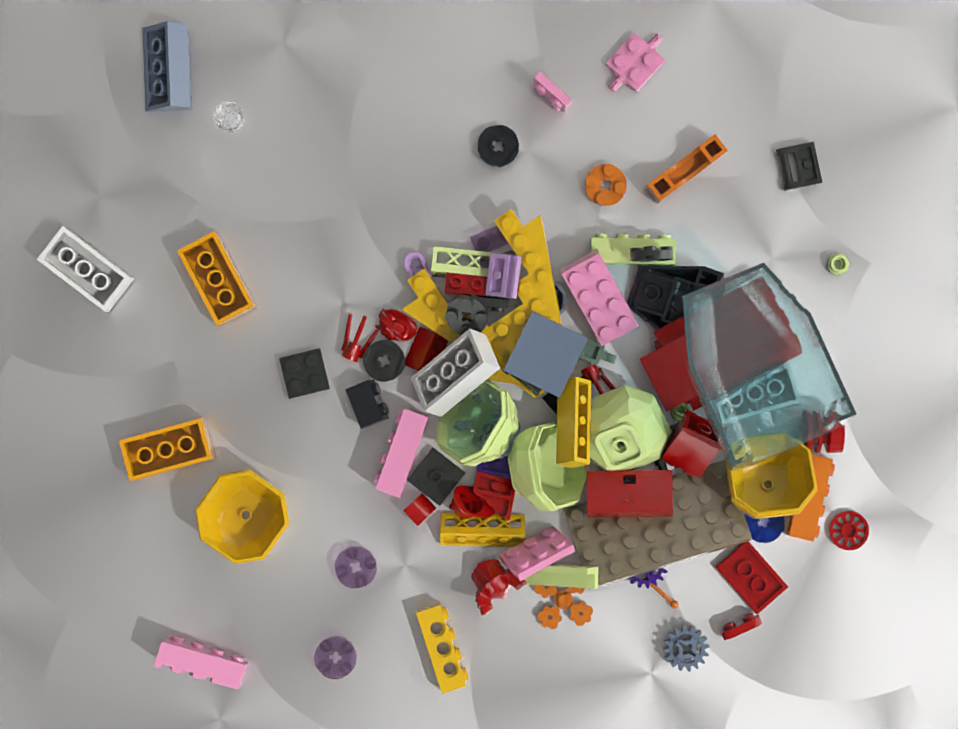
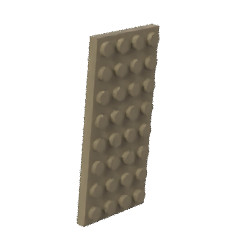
[564,460,752,590]

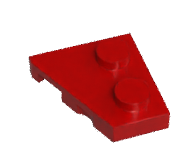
[471,471,515,521]

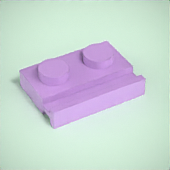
[485,253,522,299]

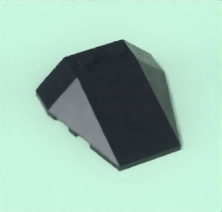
[627,266,724,330]

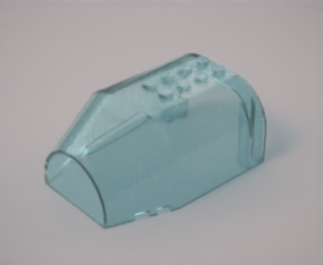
[682,263,857,471]

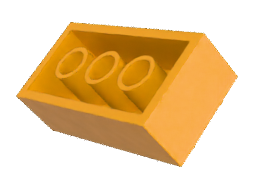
[177,231,257,327]
[119,418,215,481]

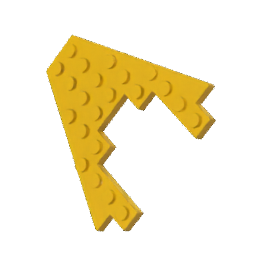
[403,209,562,398]

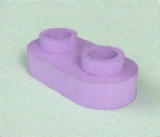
[404,252,432,278]

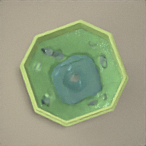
[437,379,521,466]

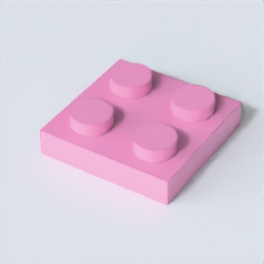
[533,72,572,112]

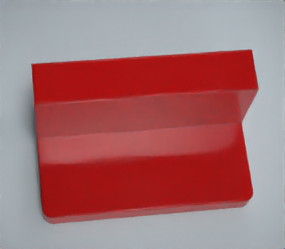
[405,327,449,371]

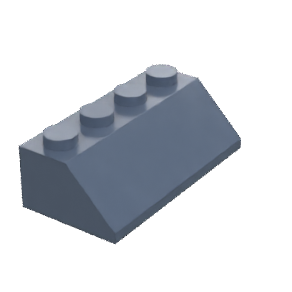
[142,21,192,112]

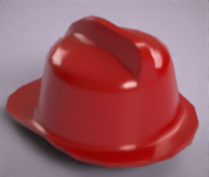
[449,485,495,519]

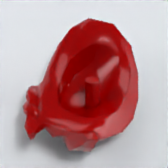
[375,308,418,341]

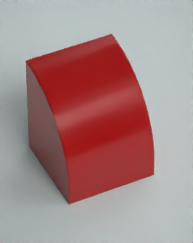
[403,493,436,526]

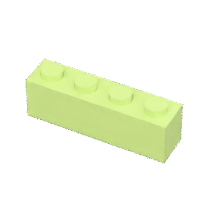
[590,234,676,266]

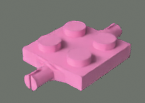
[606,33,665,92]

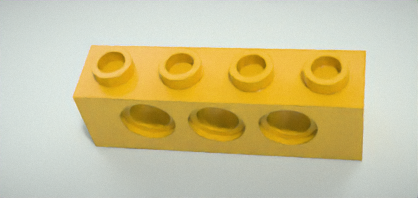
[416,603,469,694]

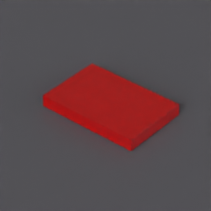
[715,541,788,615]

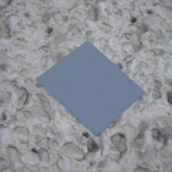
[503,311,588,398]

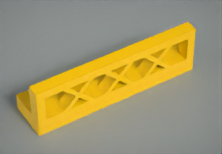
[440,513,525,547]

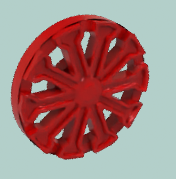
[829,511,869,551]

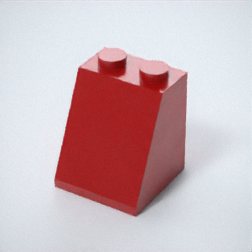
[662,410,725,478]

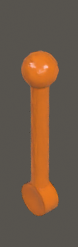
[644,576,679,609]

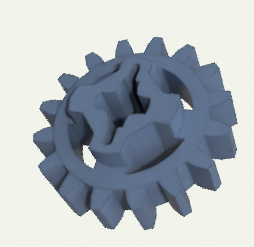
[663,625,710,672]

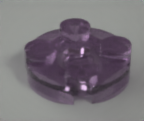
[335,546,377,589]
[314,636,357,679]

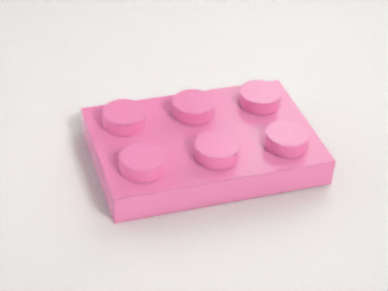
[499,526,575,581]

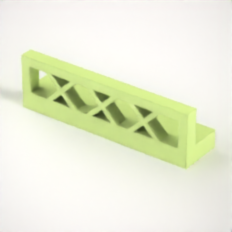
[431,246,517,278]
[523,564,598,589]

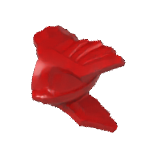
[471,559,527,616]

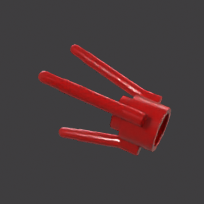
[341,314,378,362]
[580,364,616,394]

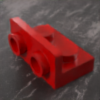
[444,272,487,297]

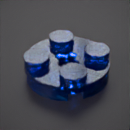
[744,513,785,543]

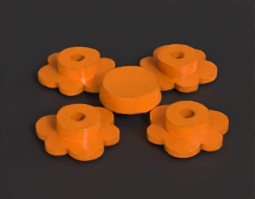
[534,585,593,629]

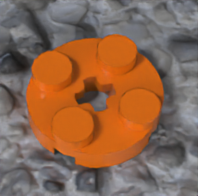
[585,164,627,206]

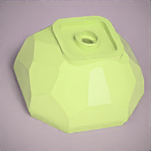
[590,385,672,471]
[508,421,587,511]

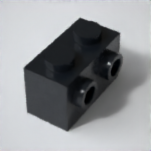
[345,379,389,429]

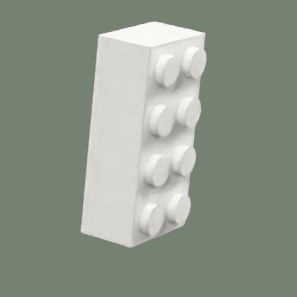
[37,226,134,312]
[411,329,500,417]

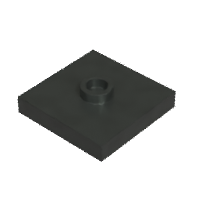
[407,447,466,506]

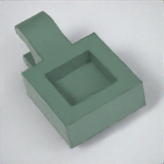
[579,339,617,365]

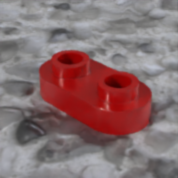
[720,613,762,640]

